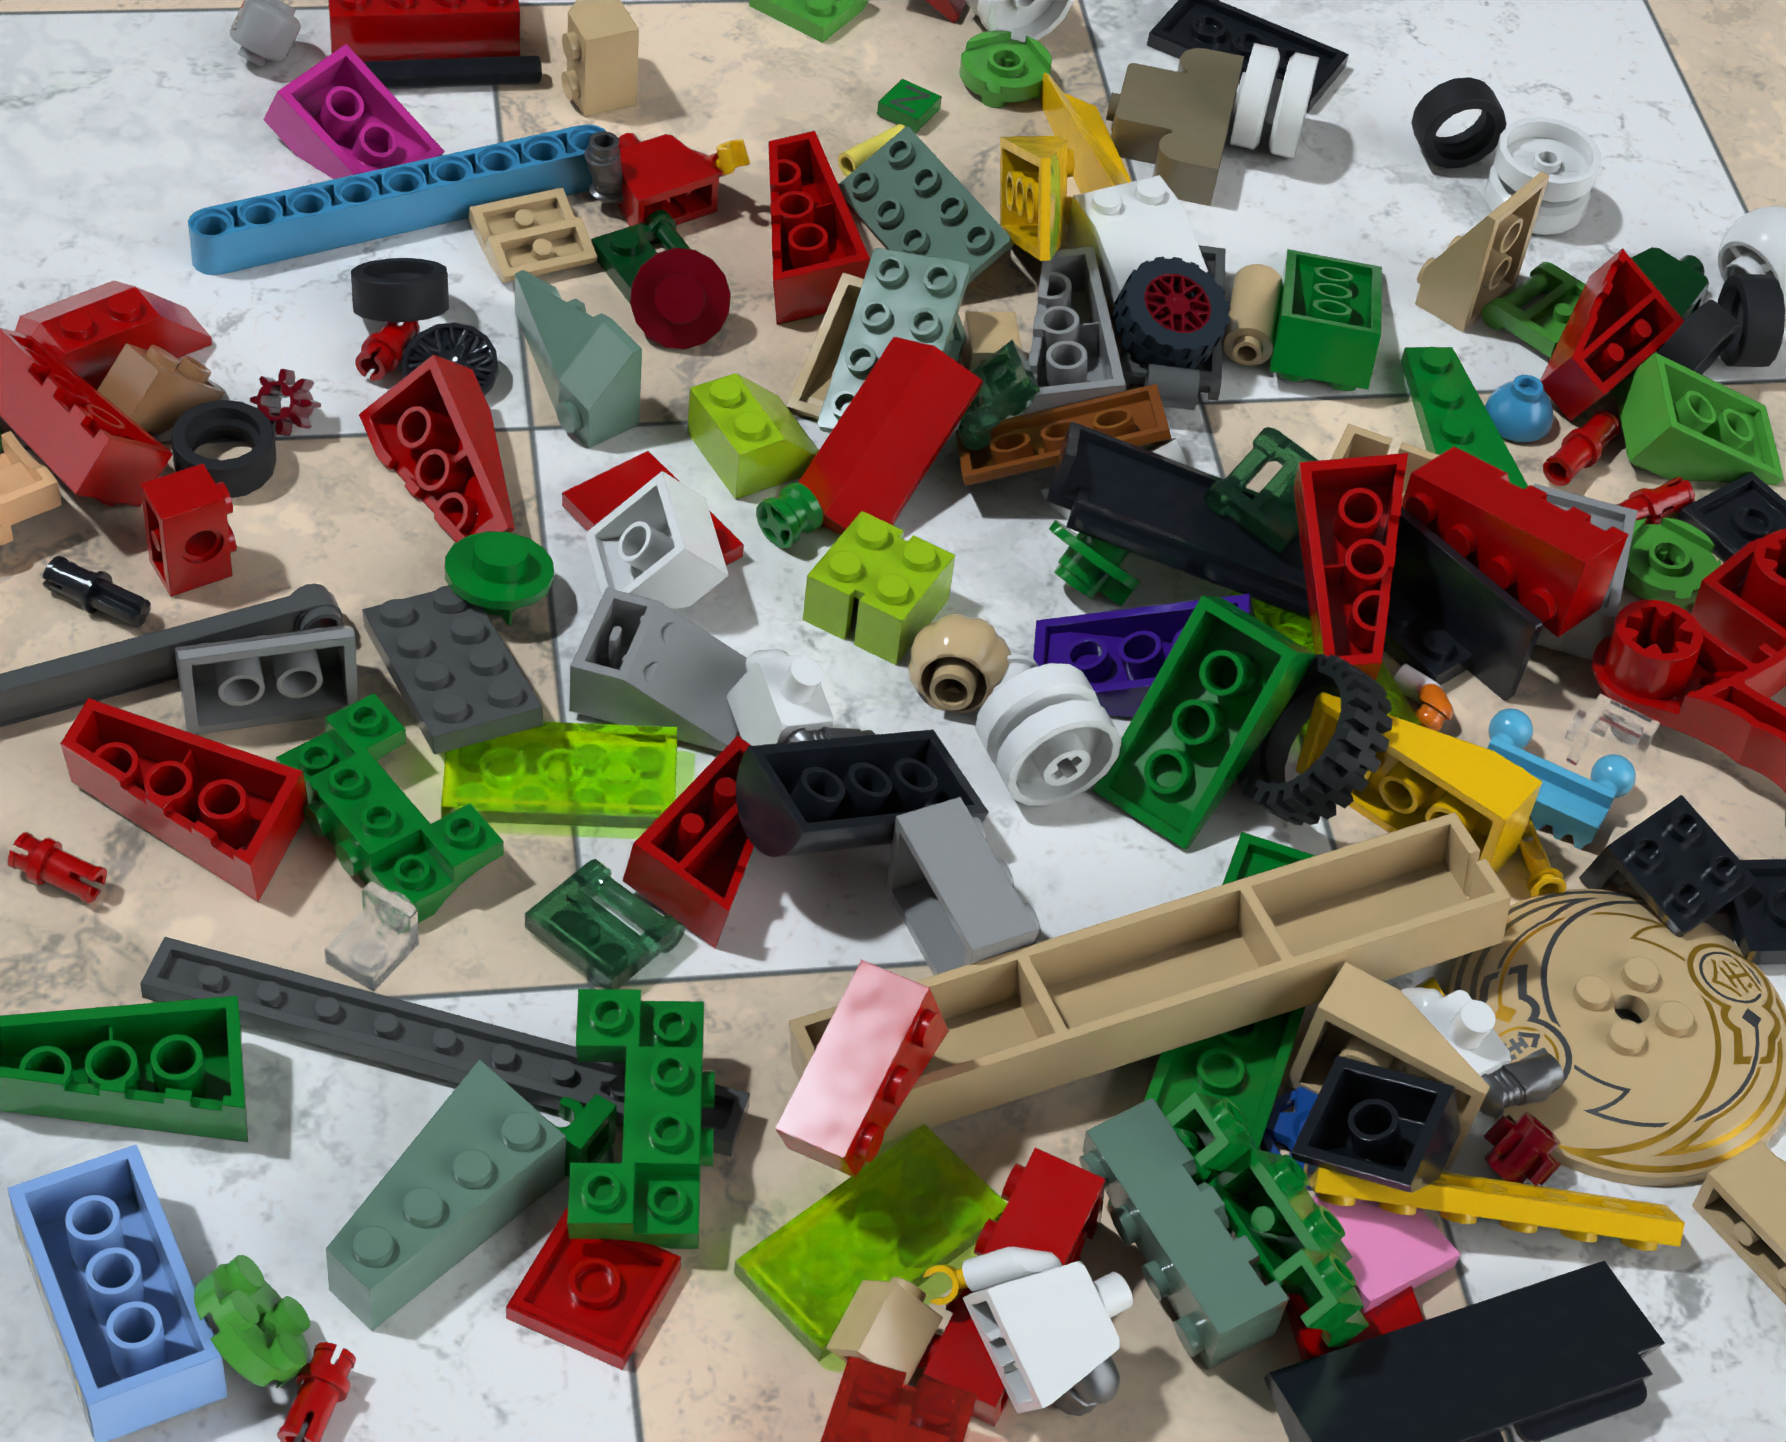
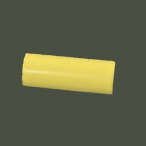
[838,124,905,177]

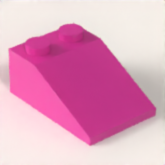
[263,44,445,179]

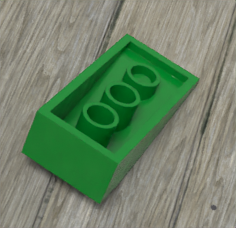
[1269,249,1382,391]
[1092,595,1316,849]

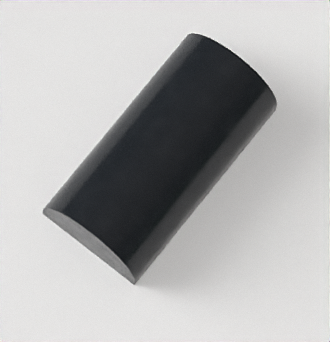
[736,729,989,857]

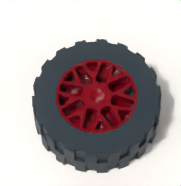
[1112,256,1230,369]

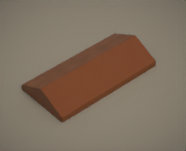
[956,384,1171,486]

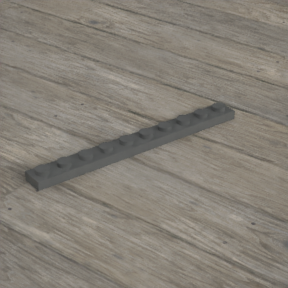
[140,937,750,1157]

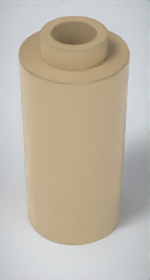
[1223,264,1283,366]

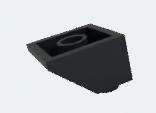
[1291,1055,1460,1193]

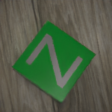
[877,79,942,133]

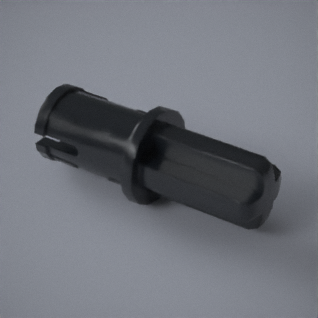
[43,556,151,627]

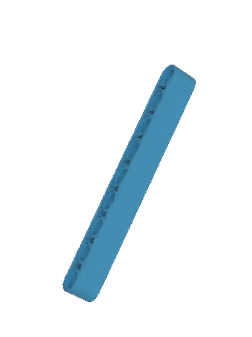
[188,124,606,275]

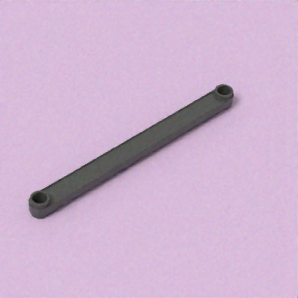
[0,583,344,728]

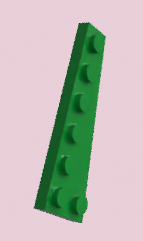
[1401,347,1528,489]

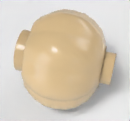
[908,614,1011,714]

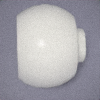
[1718,206,1786,309]

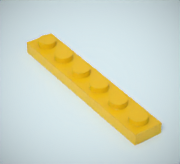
[1303,1163,1685,1251]

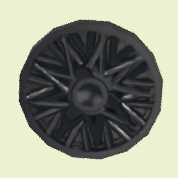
[401,322,499,396]

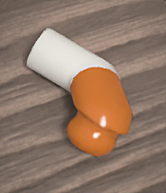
[1391,663,1454,731]

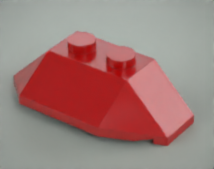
[15,280,212,390]

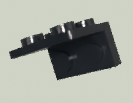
[1579,795,1756,937]

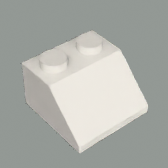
[585,471,729,609]

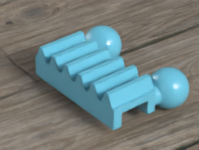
[1487,708,1636,849]

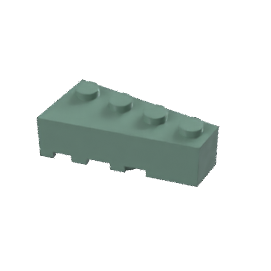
[326,1059,566,1331]
[1079,1098,1289,1370]

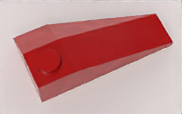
[359,354,515,543]

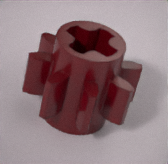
[250,369,321,436]
[1483,1112,1561,1186]

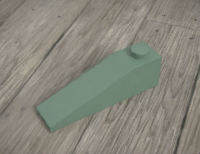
[515,270,642,448]

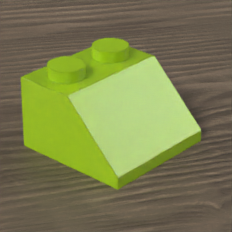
[687,373,819,500]

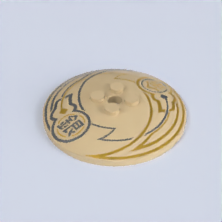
[1447,889,1786,1187]

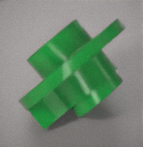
[1049,520,1141,606]
[444,531,554,626]

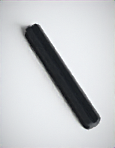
[363,55,542,89]

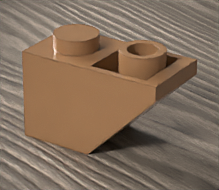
[97,343,225,434]

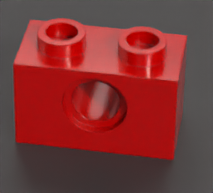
[140,464,237,597]

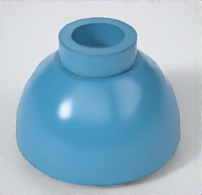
[1485,375,1554,442]

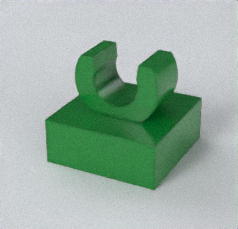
[551,1094,617,1178]

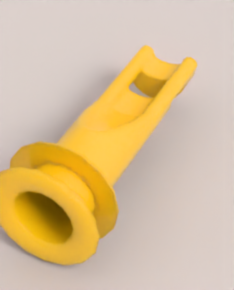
[1519,821,1567,897]

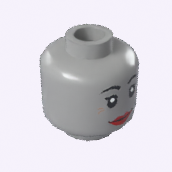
[230,0,301,67]

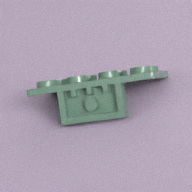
[838,127,1014,285]
[817,248,971,433]

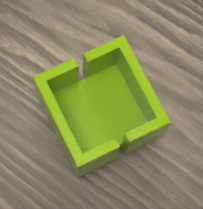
[803,511,956,665]

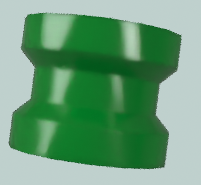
[756,482,823,549]

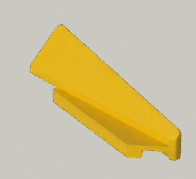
[1039,73,1131,194]

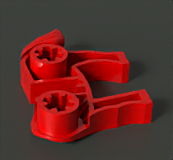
[1592,528,1786,793]

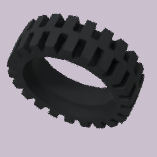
[1237,654,1392,825]

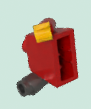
[584,131,751,227]

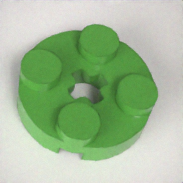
[959,30,1052,108]
[1623,518,1721,610]
[194,1255,311,1388]

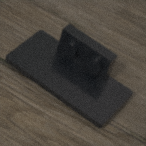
[1383,507,1543,701]

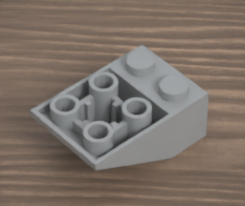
[569,588,747,751]

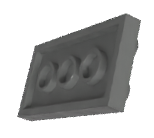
[362,585,544,755]

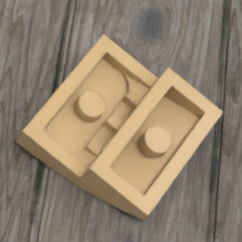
[468,187,597,283]

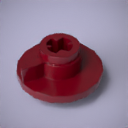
[630,248,731,349]

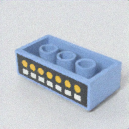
[7,1144,228,1442]

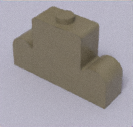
[1106,48,1244,206]

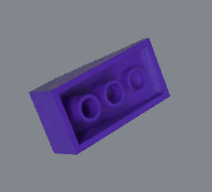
[1033,594,1256,718]

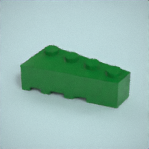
[0,996,248,1142]

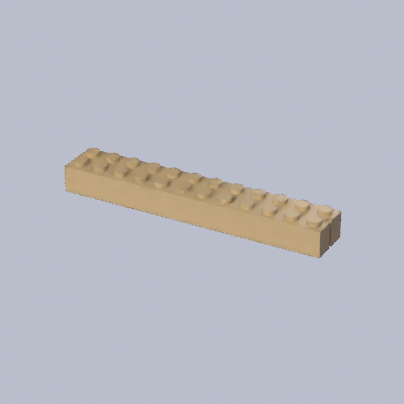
[789,812,1511,1143]

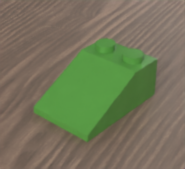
[1614,352,1784,485]

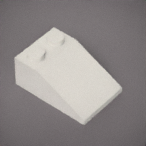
[1066,175,1208,308]

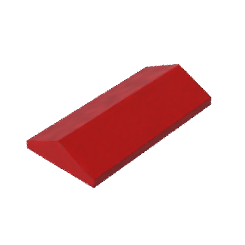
[798,337,983,535]

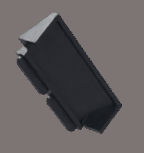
[1046,421,1310,620]
[1264,1260,1665,1442]

